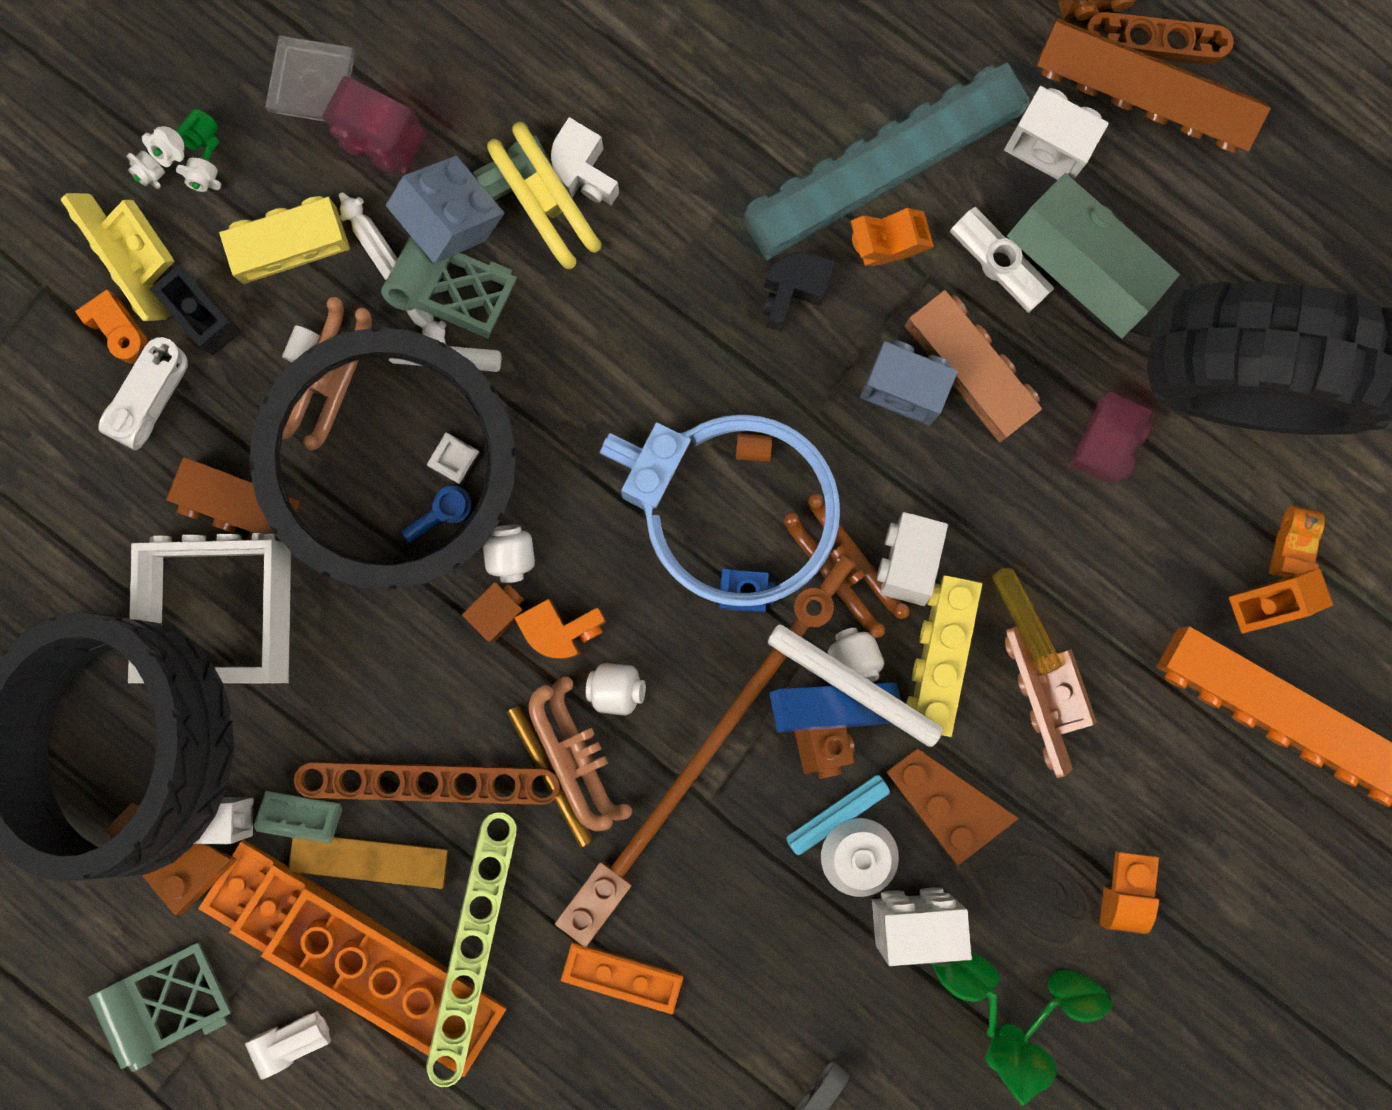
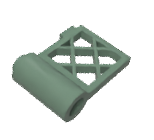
[381,236,517,339]
[88,942,232,1072]

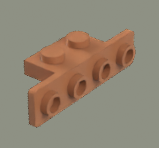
[1005,624,1097,778]

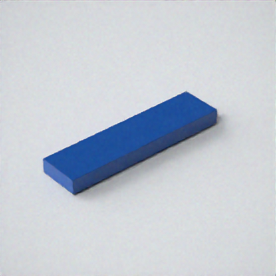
[769,683,901,732]

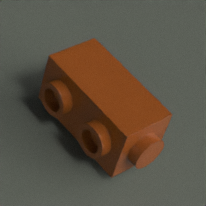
[794,727,854,779]

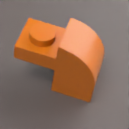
[851,208,934,266]
[515,599,607,659]
[1100,851,1159,934]

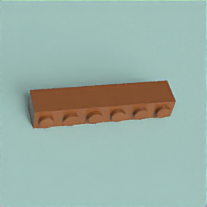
[1037,18,1271,153]

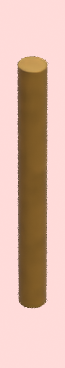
[506,705,594,848]

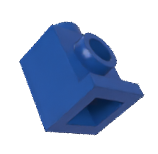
[719,569,775,613]

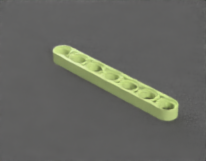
[426,813,516,1087]

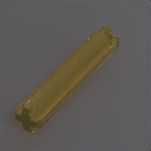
[993,568,1062,675]

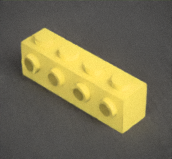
[906,575,982,737]

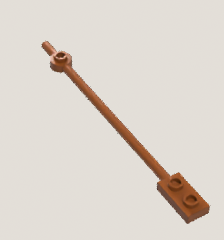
[555,556,855,948]

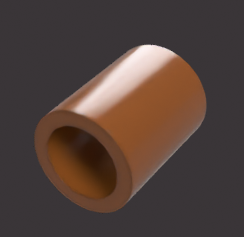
[736,433,772,462]

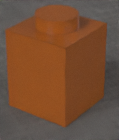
[462,582,526,643]

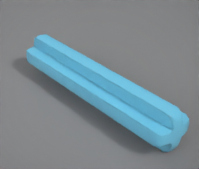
[786,775,890,855]

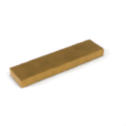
[289,836,449,889]

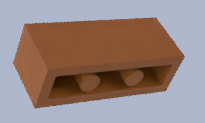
[166,457,300,541]

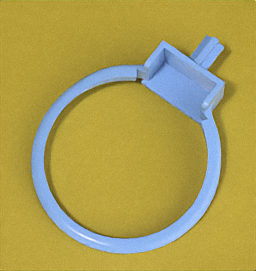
[600,415,840,606]

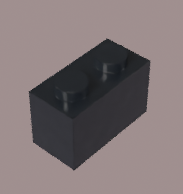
[150,264,242,356]

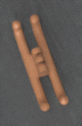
[282,297,372,451]
[529,677,632,832]

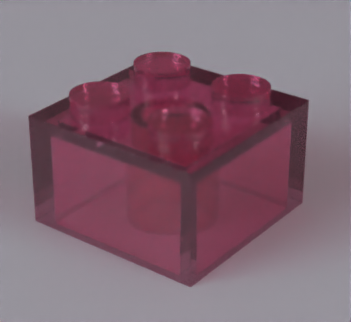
[322,75,426,174]

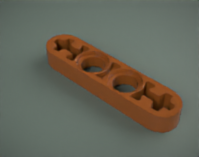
[1085,12,1234,65]

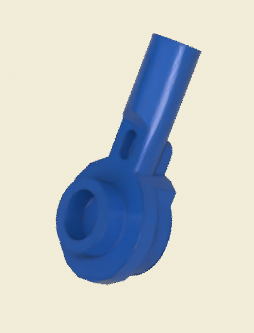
[401,486,472,543]

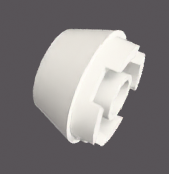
[821,818,899,897]

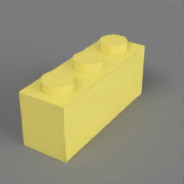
[219,196,350,284]

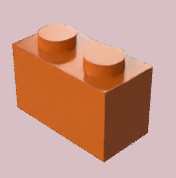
[1229,568,1333,634]

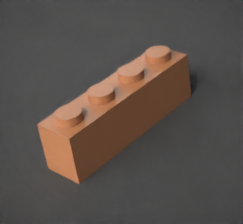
[905,290,1042,443]

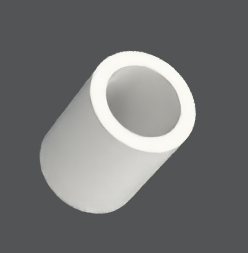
[282,325,320,362]

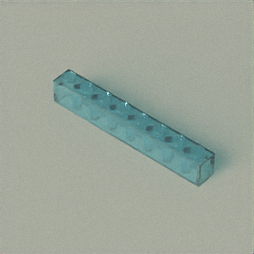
[744,62,1031,261]

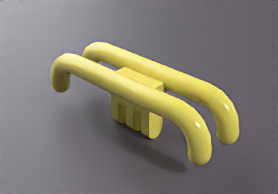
[487,122,601,269]

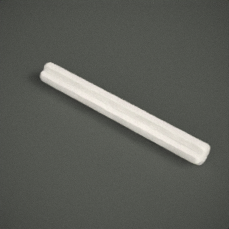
[768,625,943,747]

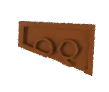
[885,748,1019,866]
[105,803,237,916]

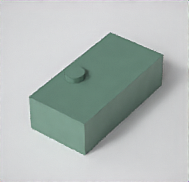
[1007,173,1180,339]

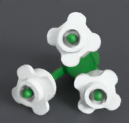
[127,109,221,192]

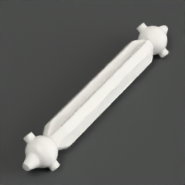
[339,192,446,344]

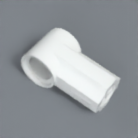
[245,1011,331,1080]

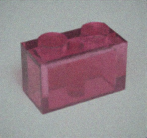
[1070,392,1152,485]

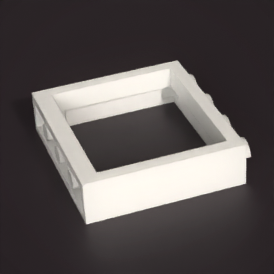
[128,533,291,683]

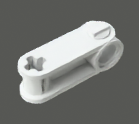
[99,337,188,450]

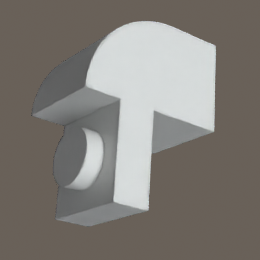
[551,117,619,205]

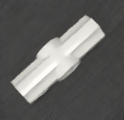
[950,207,1054,313]

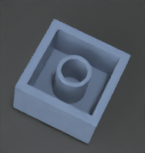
[386,156,504,264]
[860,340,958,426]

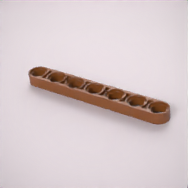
[294,761,562,805]

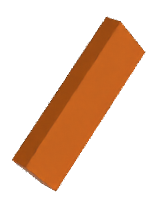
[561,941,684,1015]

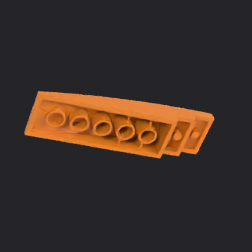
[198,839,506,1077]

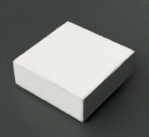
[427,432,480,485]

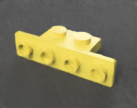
[61,193,175,321]

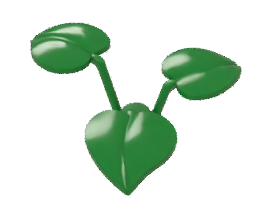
[929,952,1113,1106]

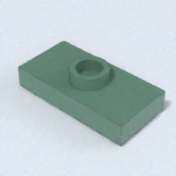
[253,791,342,844]

